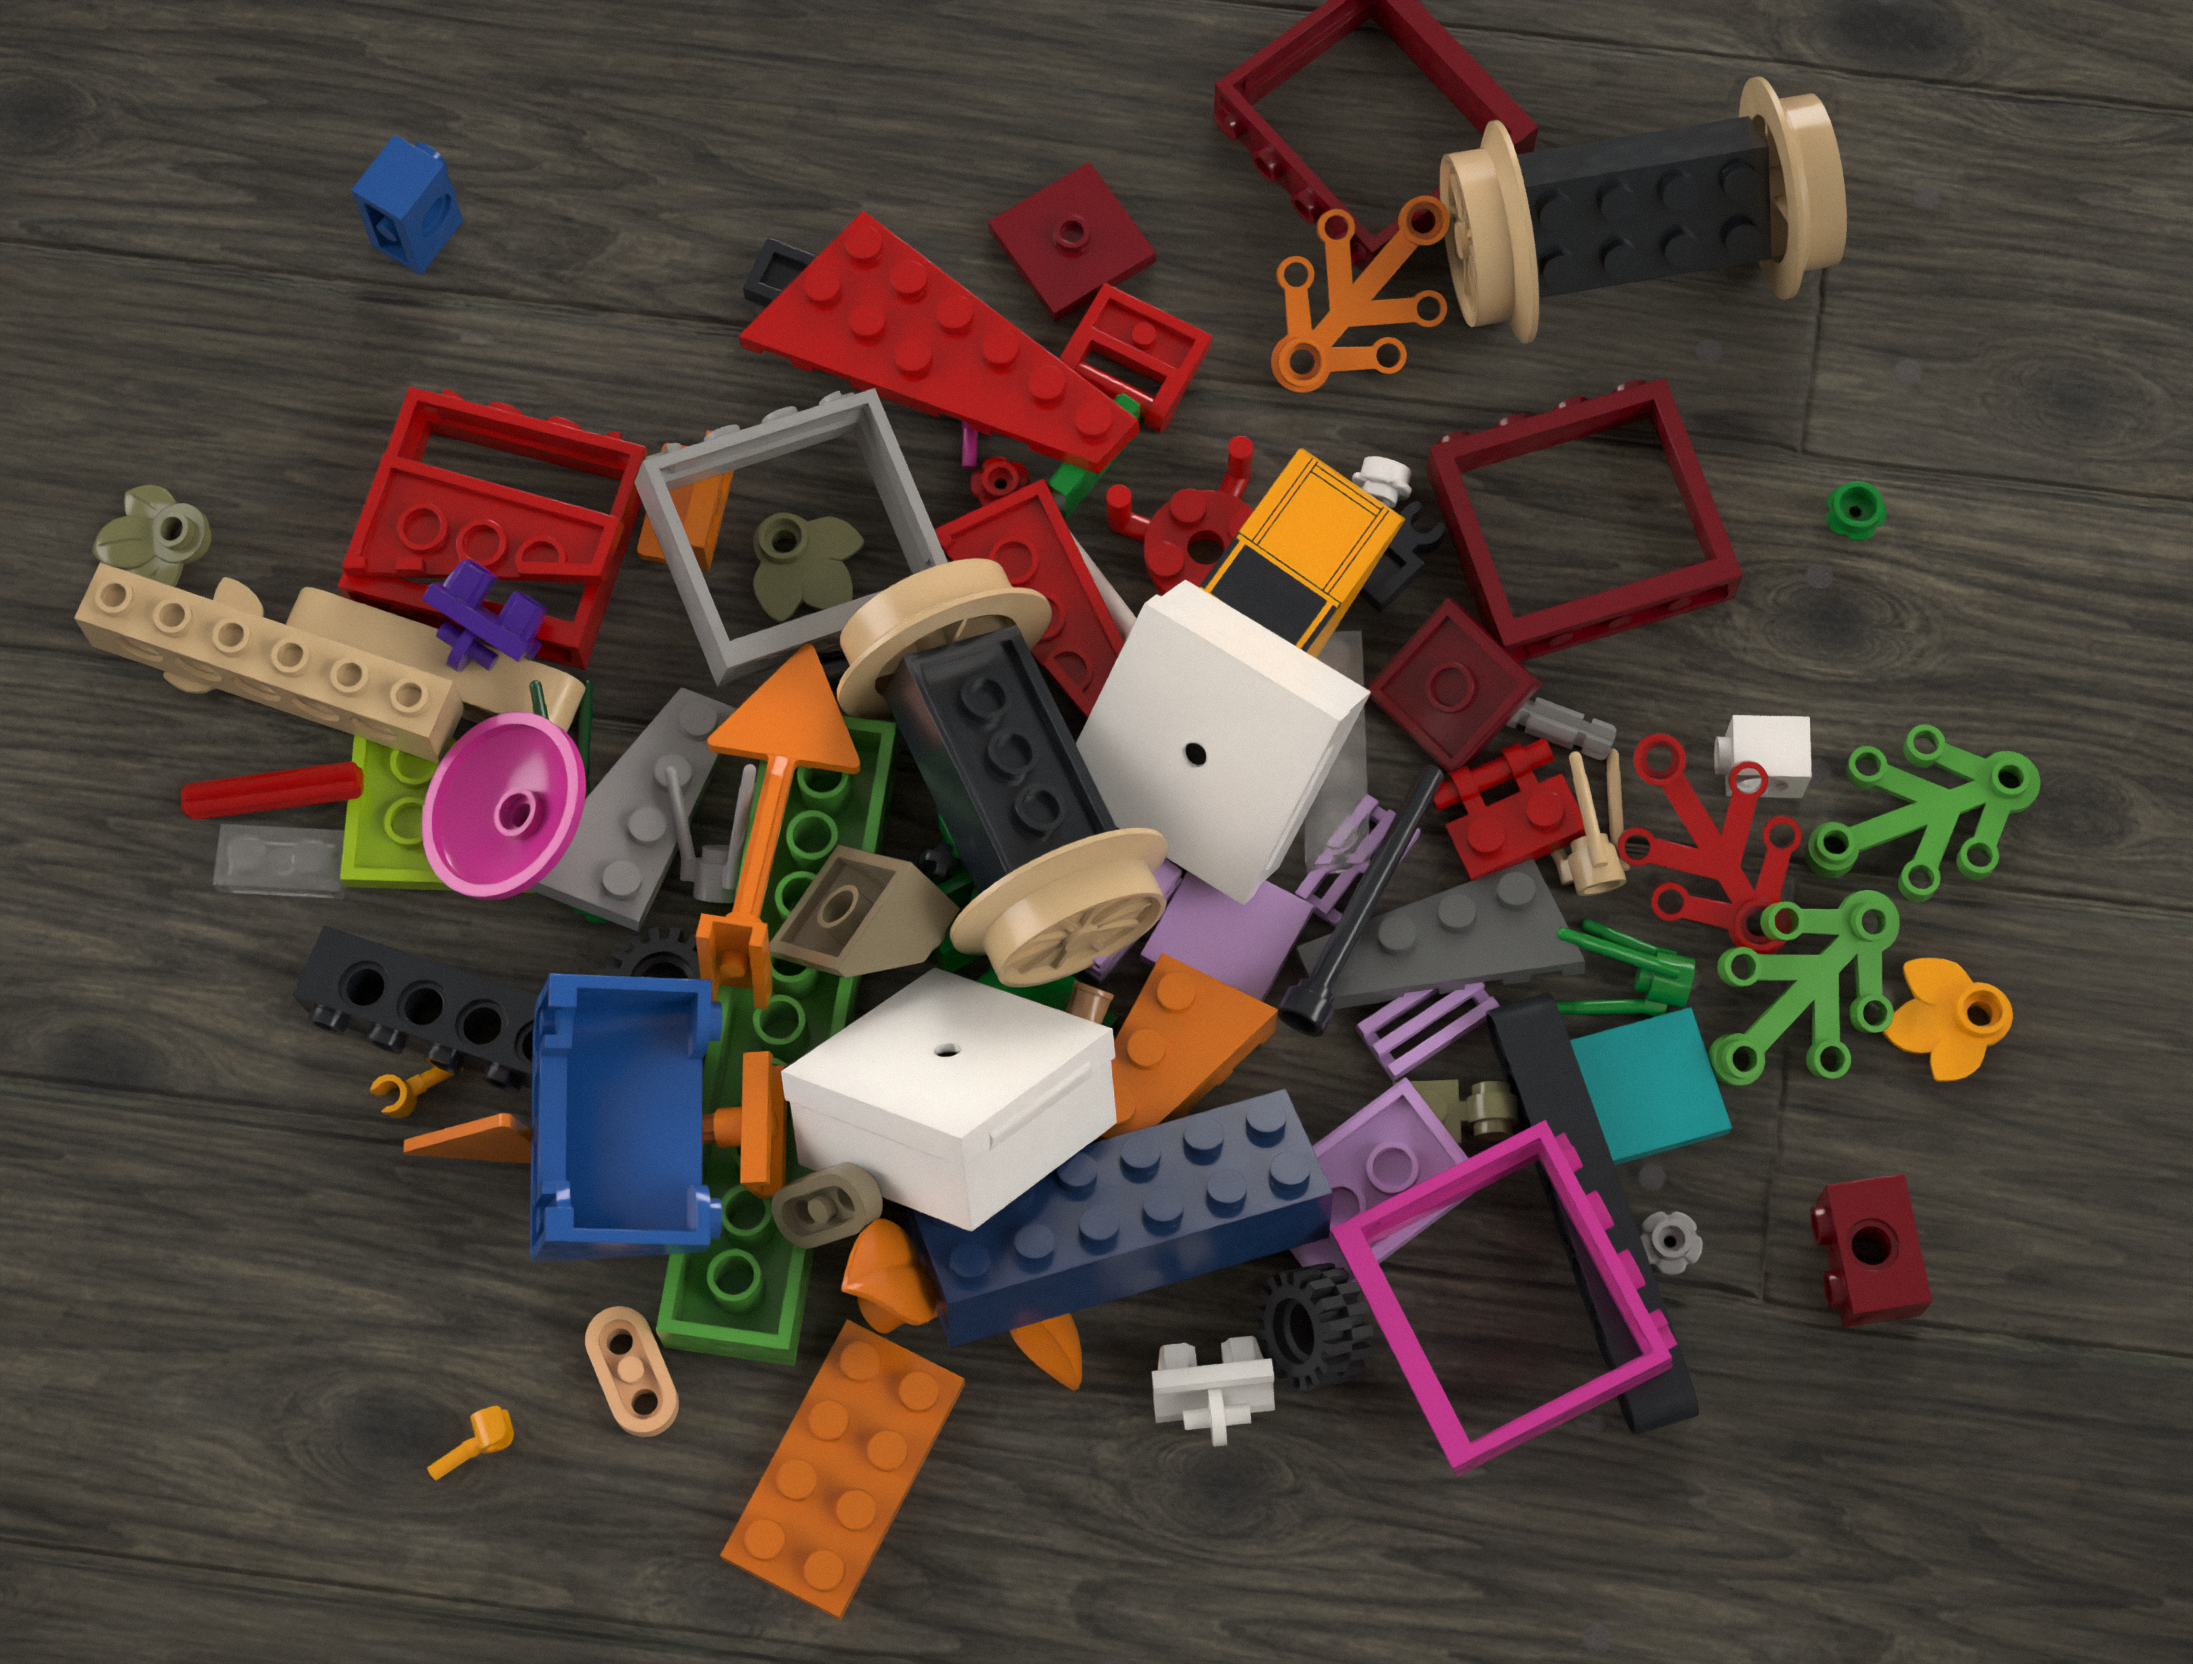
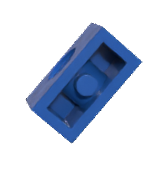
[351,135,463,276]

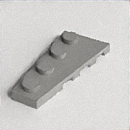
[529,687,737,932]

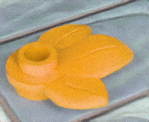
[1883,958,2013,1082]

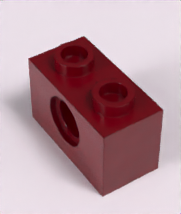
[1810,1173,1932,1328]

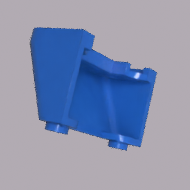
[530,973,722,1261]

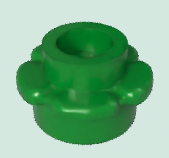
[1825,481,1887,541]

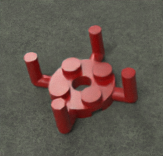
[1106,436,1254,596]

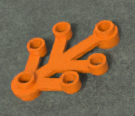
[1271,196,1450,393]

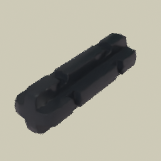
[912,842,962,886]

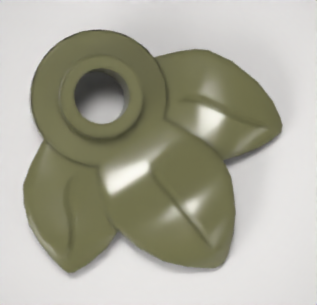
[92,485,211,587]
[753,513,865,624]

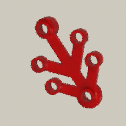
[1617,733,1802,955]

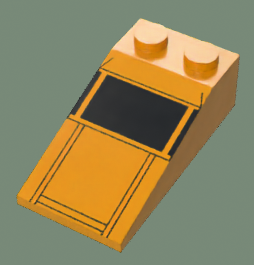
[1198,448,1405,659]

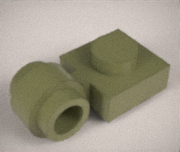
[1393,1080,1519,1148]

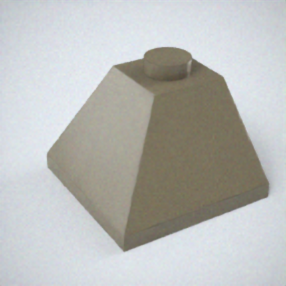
[769,845,960,978]

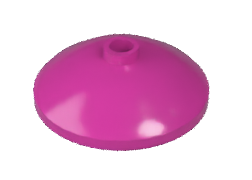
[422,712,586,901]

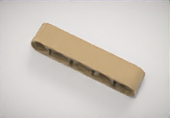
[285,587,586,733]

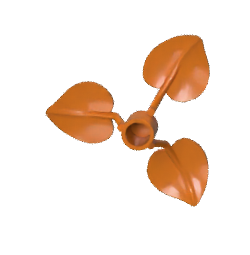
[841,1219,1082,1391]

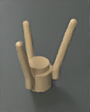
[1550,748,1630,896]

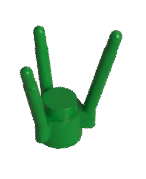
[1556,919,1696,1017]

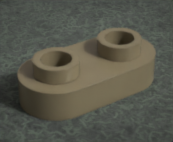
[771,1162,883,1249]

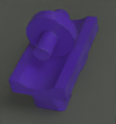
[422,559,547,673]

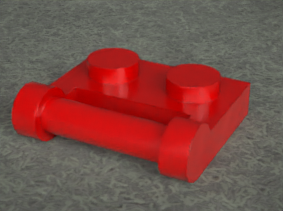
[1059,283,1212,434]

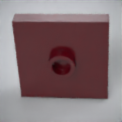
[988,161,1156,322]
[1365,598,1542,773]

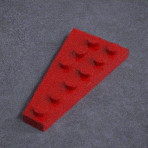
[738,211,1140,474]

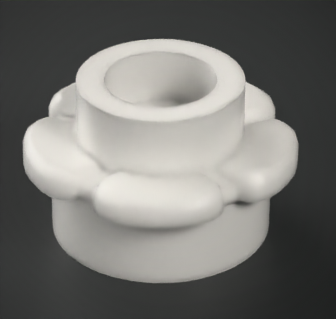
[1352,456,1412,508]

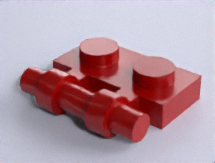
[1432,738,1586,881]

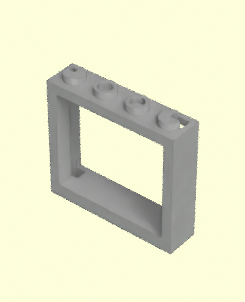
[634,388,948,687]

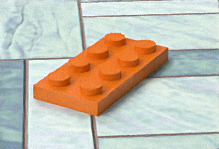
[720,1319,965,1621]

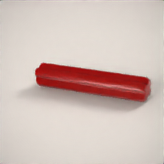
[181,761,364,820]

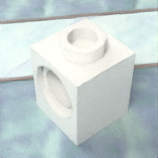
[1714,715,1812,798]

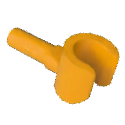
[370,1067,464,1118]
[427,1406,514,1481]

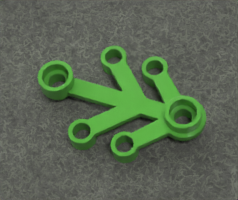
[1804,724,2040,902]
[1708,890,1900,1086]

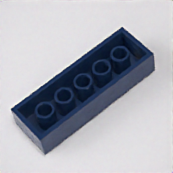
[907,1089,1333,1348]

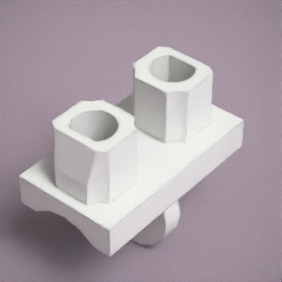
[1152,1336,1275,1447]

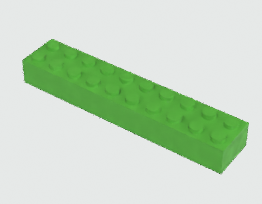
[656,716,901,1366]

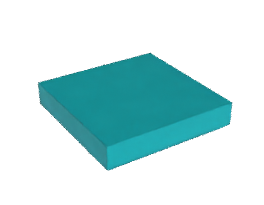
[1570,1007,1732,1165]

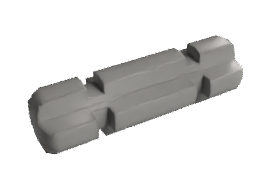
[1506,697,1616,760]

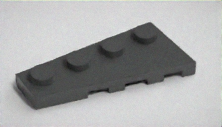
[1296,858,1585,1009]

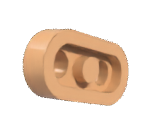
[585,1306,679,1437]

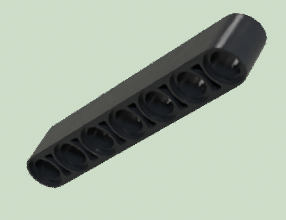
[1486,992,1699,1435]

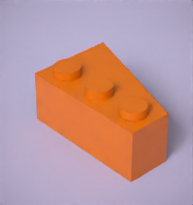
[1089,953,1279,1144]

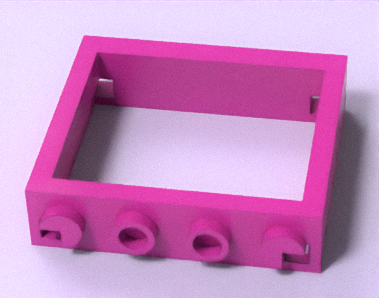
[1331,1120,1678,1477]

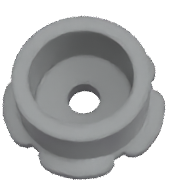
[1640,1211,1703,1275]

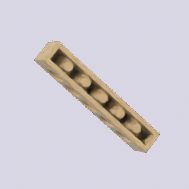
[74,562,465,764]

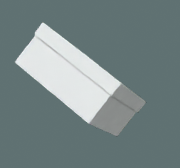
[1076,580,1371,906]
[781,967,1117,1232]

